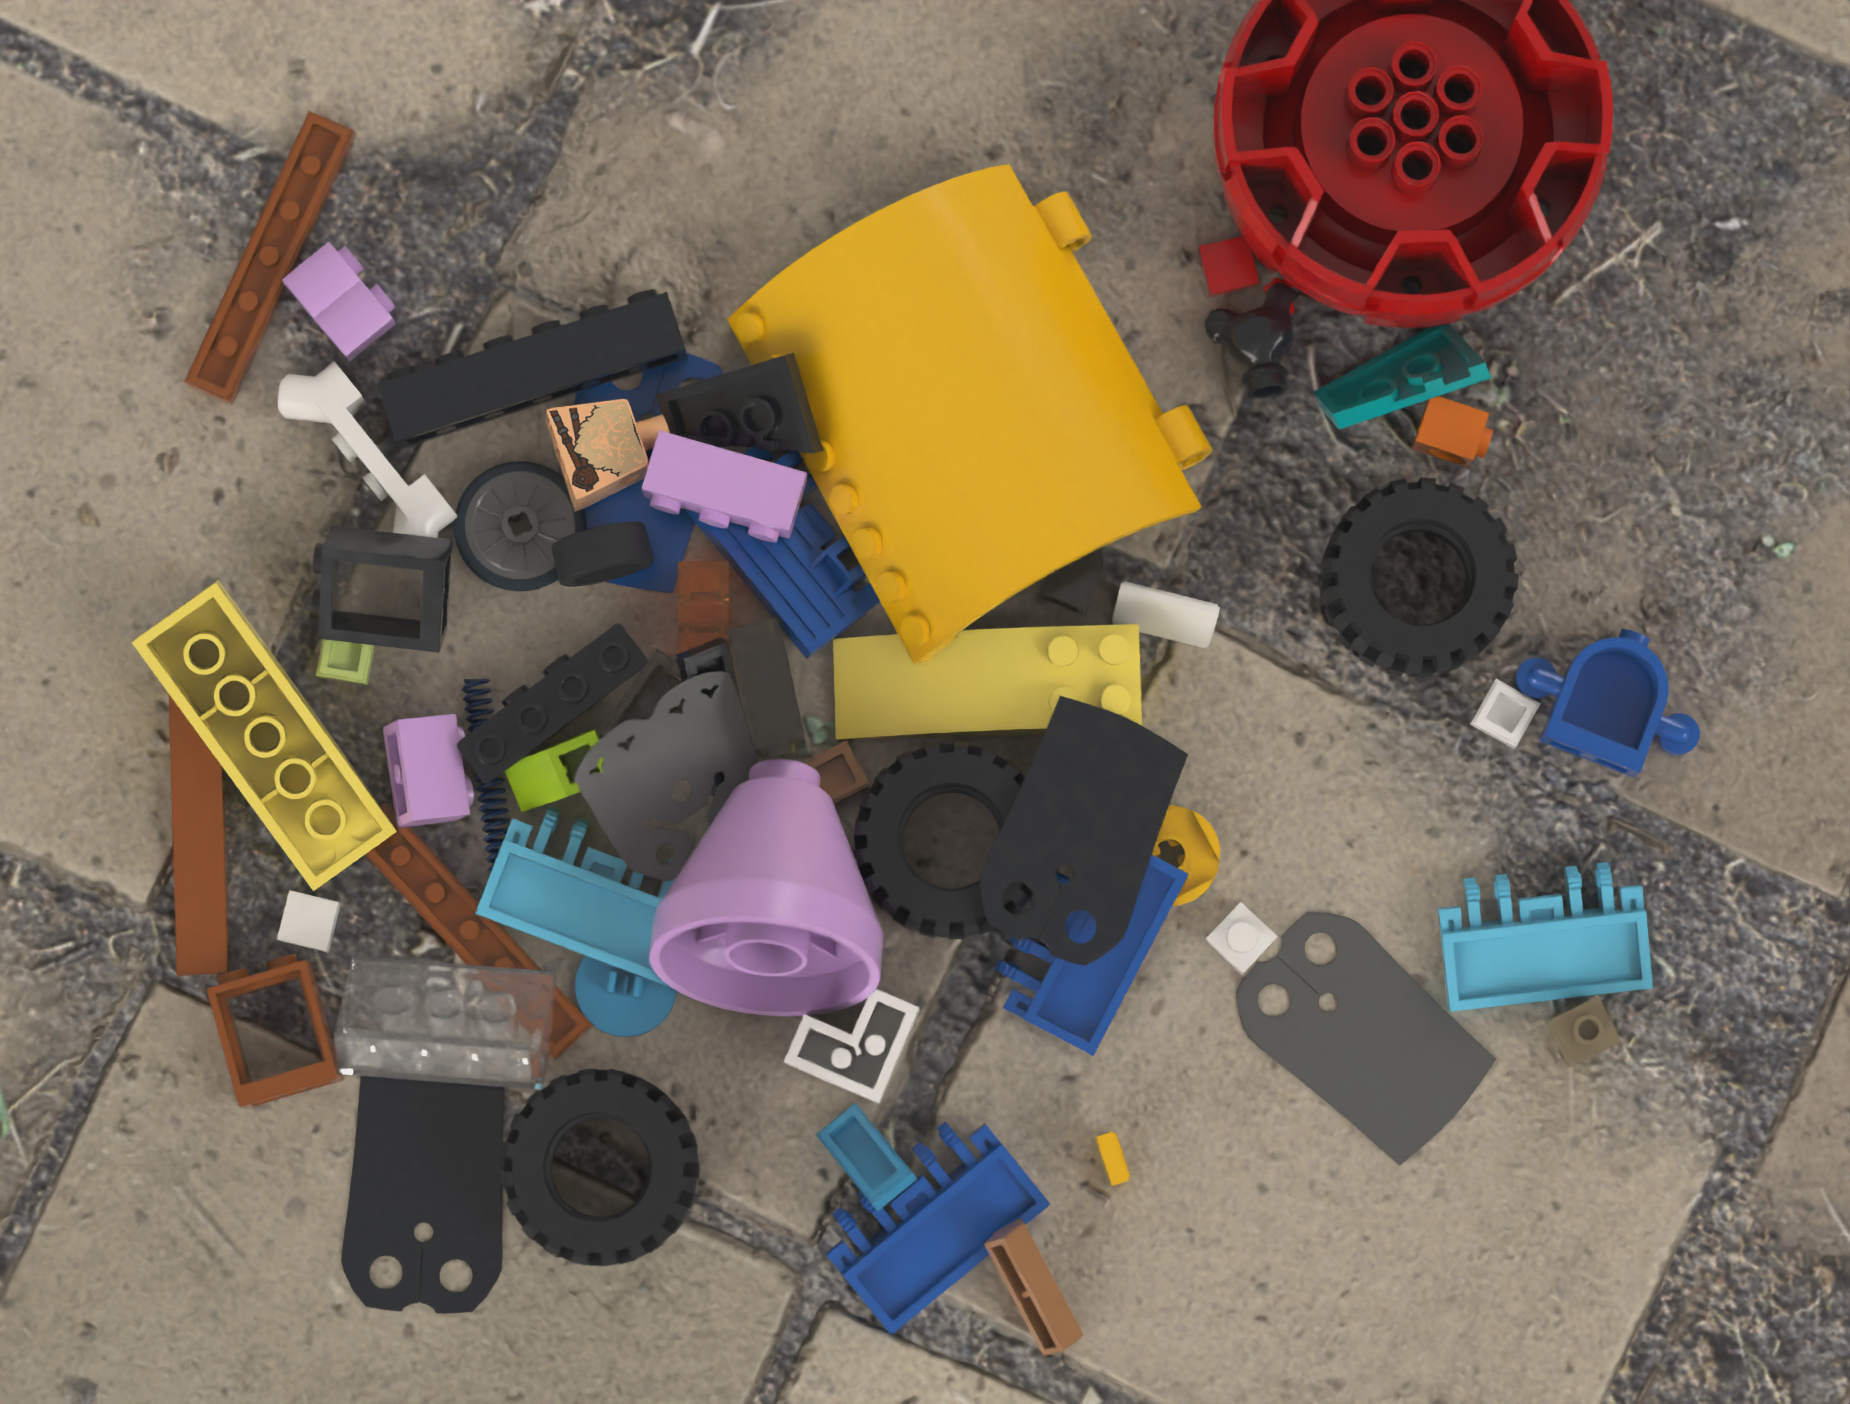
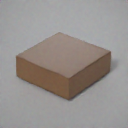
[803,740,870,805]

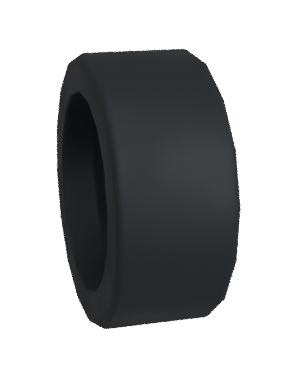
[551,521,654,587]

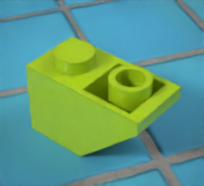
[505,727,603,812]

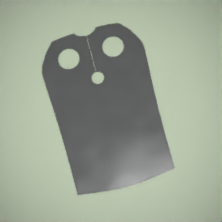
[1236,912,1496,1166]

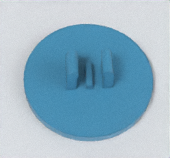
[575,956,677,1037]

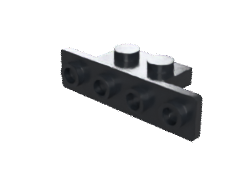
[457,624,648,784]

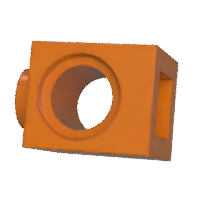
[1411,396,1494,468]

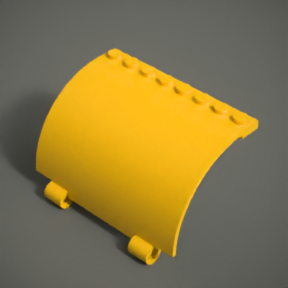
[727,164,1213,664]

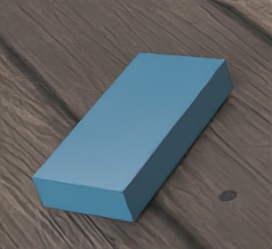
[816,1102,917,1212]

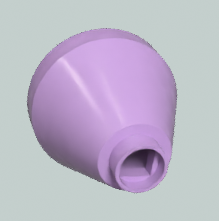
[649,759,884,1017]

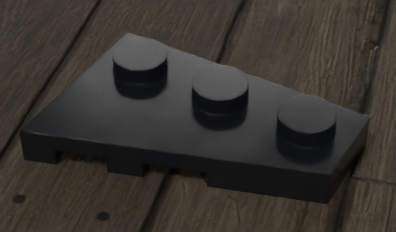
[656,353,823,453]

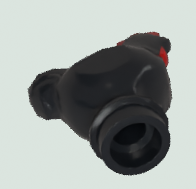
[1204,277,1298,399]

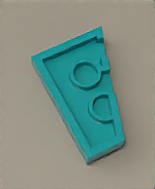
[1313,324,1491,429]

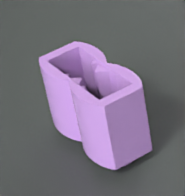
[282,242,396,362]

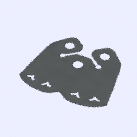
[574,671,759,881]

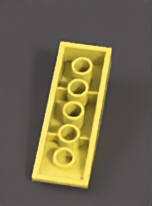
[131,580,397,891]
[833,624,1142,741]

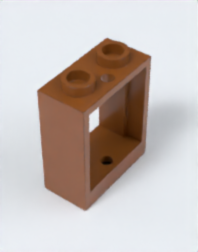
[206,954,344,1109]

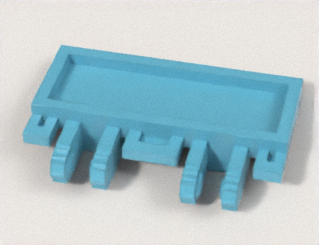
[475,806,675,986]
[1438,862,1653,1012]

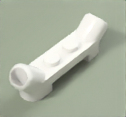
[278,361,458,538]

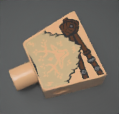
[546,399,670,511]

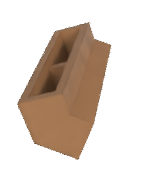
[984,1218,1084,1356]

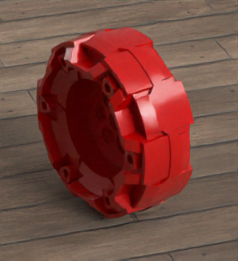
[1213,0,1613,328]

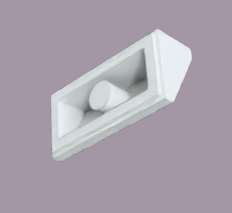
[1112,581,1220,648]

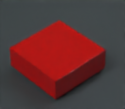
[1198,236,1259,298]

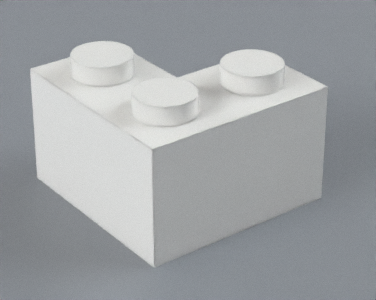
[784,989,920,1105]

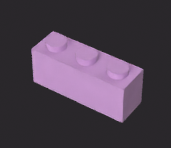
[642,430,807,542]

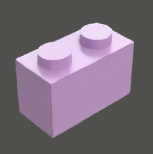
[383,714,474,828]

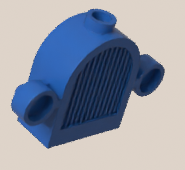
[1514,629,1700,778]

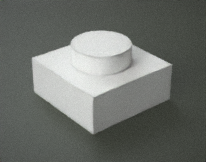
[1205,902,1278,975]

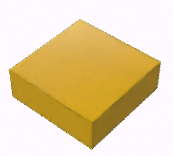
[1095,1131,1131,1187]

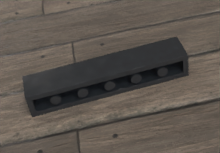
[377,289,688,449]

